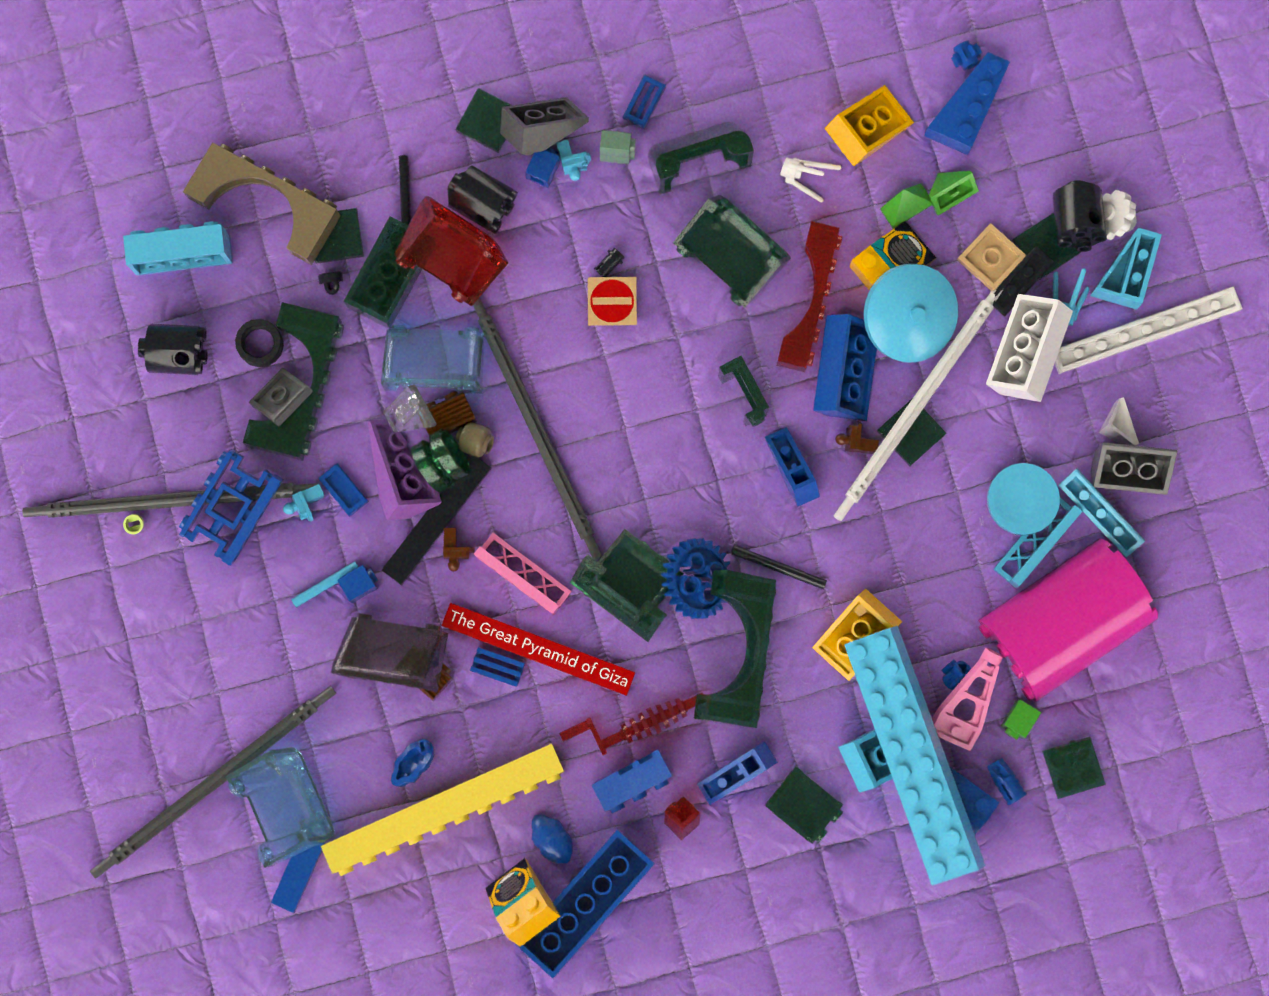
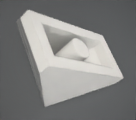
[1099,397,1139,446]

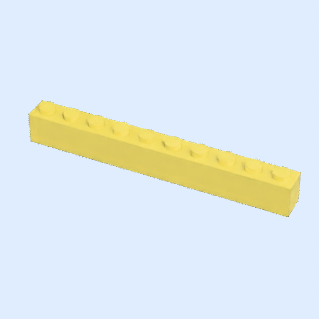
[321,744,564,876]

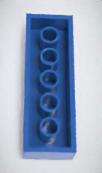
[515,829,655,979]

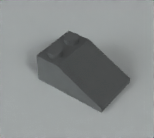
[500,97,589,155]

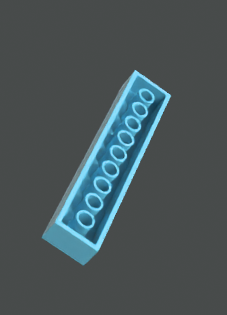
[844,626,986,885]

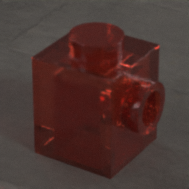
[664,796,701,841]

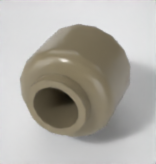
[456,422,494,457]

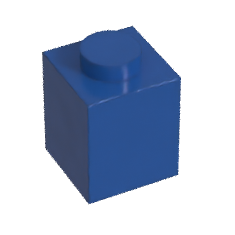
[525,148,560,188]
[337,565,378,603]

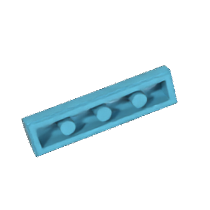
[1058,468,1145,558]

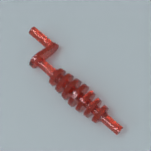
[559,692,706,755]

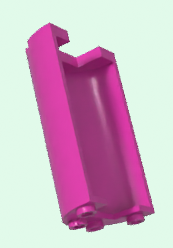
[978,538,1158,702]

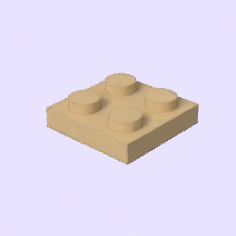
[957,223,1027,291]

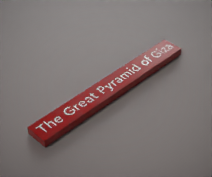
[441,603,636,696]

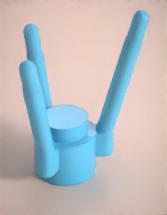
[1053,268,1090,326]

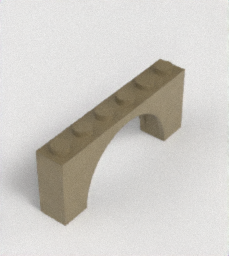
[183,142,341,265]

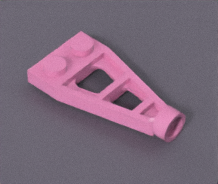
[932,647,1003,751]

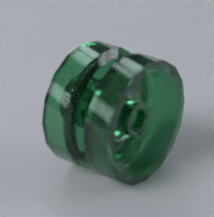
[411,428,471,492]

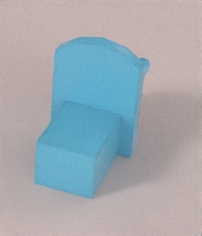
[557,140,591,181]
[283,484,324,522]

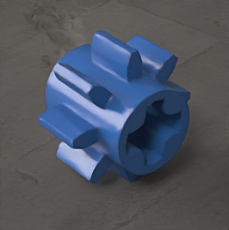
[951,40,982,71]
[941,659,971,690]

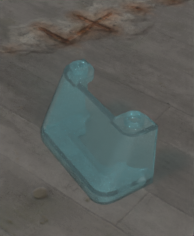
[381,325,485,394]
[226,747,334,868]

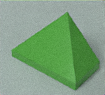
[929,171,979,215]
[880,183,932,229]

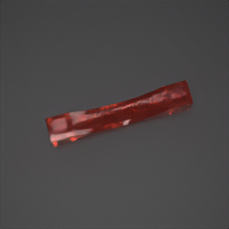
[776,221,843,372]

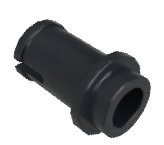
[594,248,625,277]

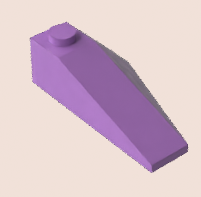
[368,419,442,520]

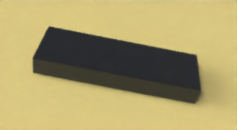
[993,246,1054,317]

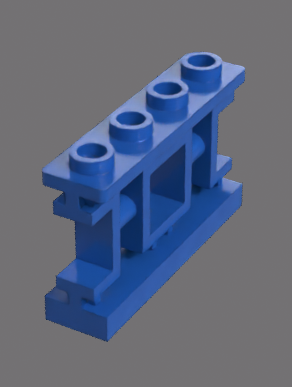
[179,449,284,566]

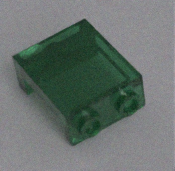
[718,356,769,427]
[764,766,843,844]

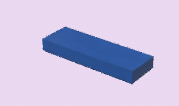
[271,833,326,913]

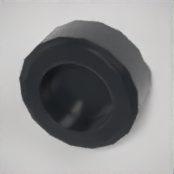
[318,271,343,295]

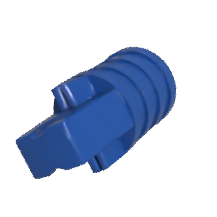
[987,758,1027,806]

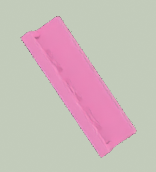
[474,533,572,615]

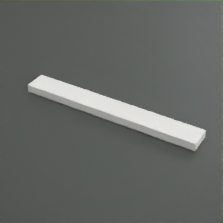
[1055,286,1242,374]

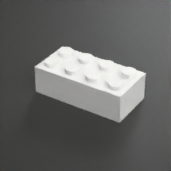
[986,294,1073,402]

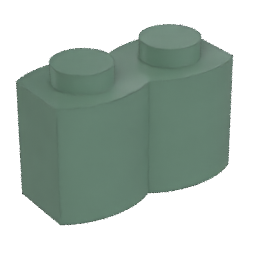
[600,130,636,164]

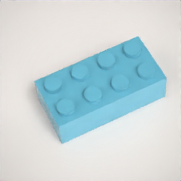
[123,221,233,275]

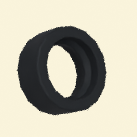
[235,319,284,367]

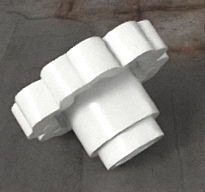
[1102,190,1137,240]

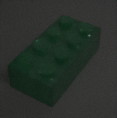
[344,216,435,329]

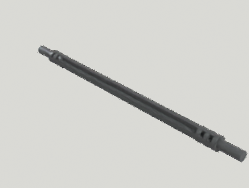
[470,294,603,561]
[22,483,318,518]
[90,686,336,878]

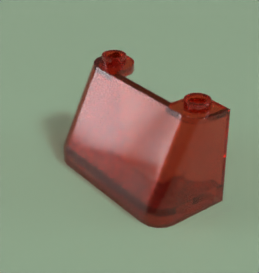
[395,196,508,306]

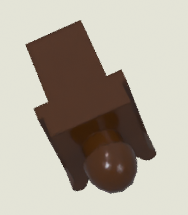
[835,421,879,454]
[443,528,475,572]

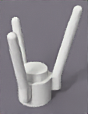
[780,157,842,203]

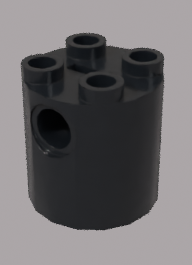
[447,165,518,234]
[1053,180,1107,252]
[138,324,208,375]

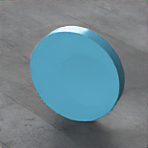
[987,463,1060,535]

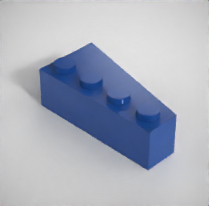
[924,52,1010,155]

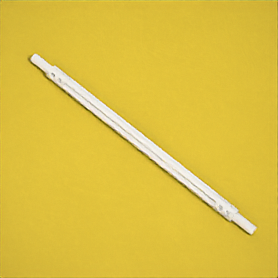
[833,285,1003,521]

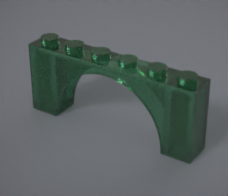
[243,302,344,461]
[694,570,776,728]

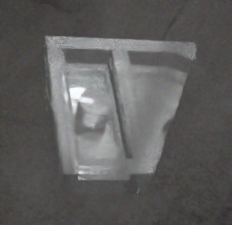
[383,385,437,432]

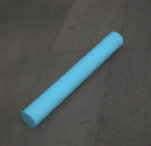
[291,561,359,608]

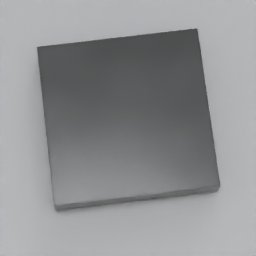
[249,368,313,426]

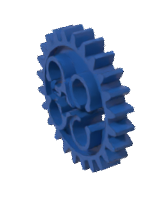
[661,538,734,619]

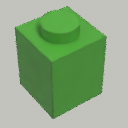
[1001,699,1041,740]

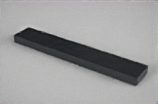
[382,455,491,586]

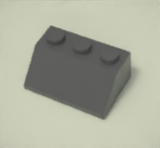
[1090,442,1177,495]

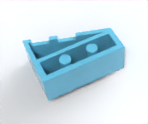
[1090,228,1162,310]

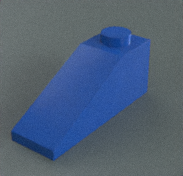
[765,427,820,507]
[697,741,778,805]

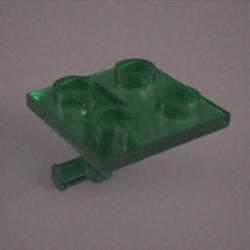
[1042,737,1106,799]

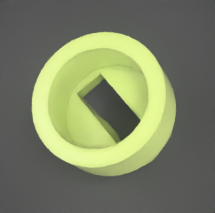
[123,514,144,534]

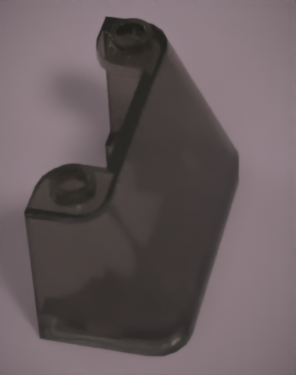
[331,613,448,692]

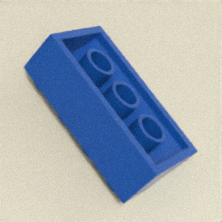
[813,314,877,421]

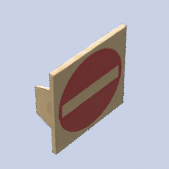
[588,277,637,326]

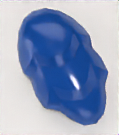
[391,739,435,787]
[531,814,573,864]

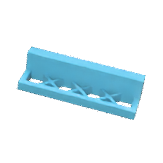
[993,498,1082,588]

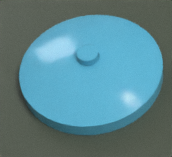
[864,264,958,362]

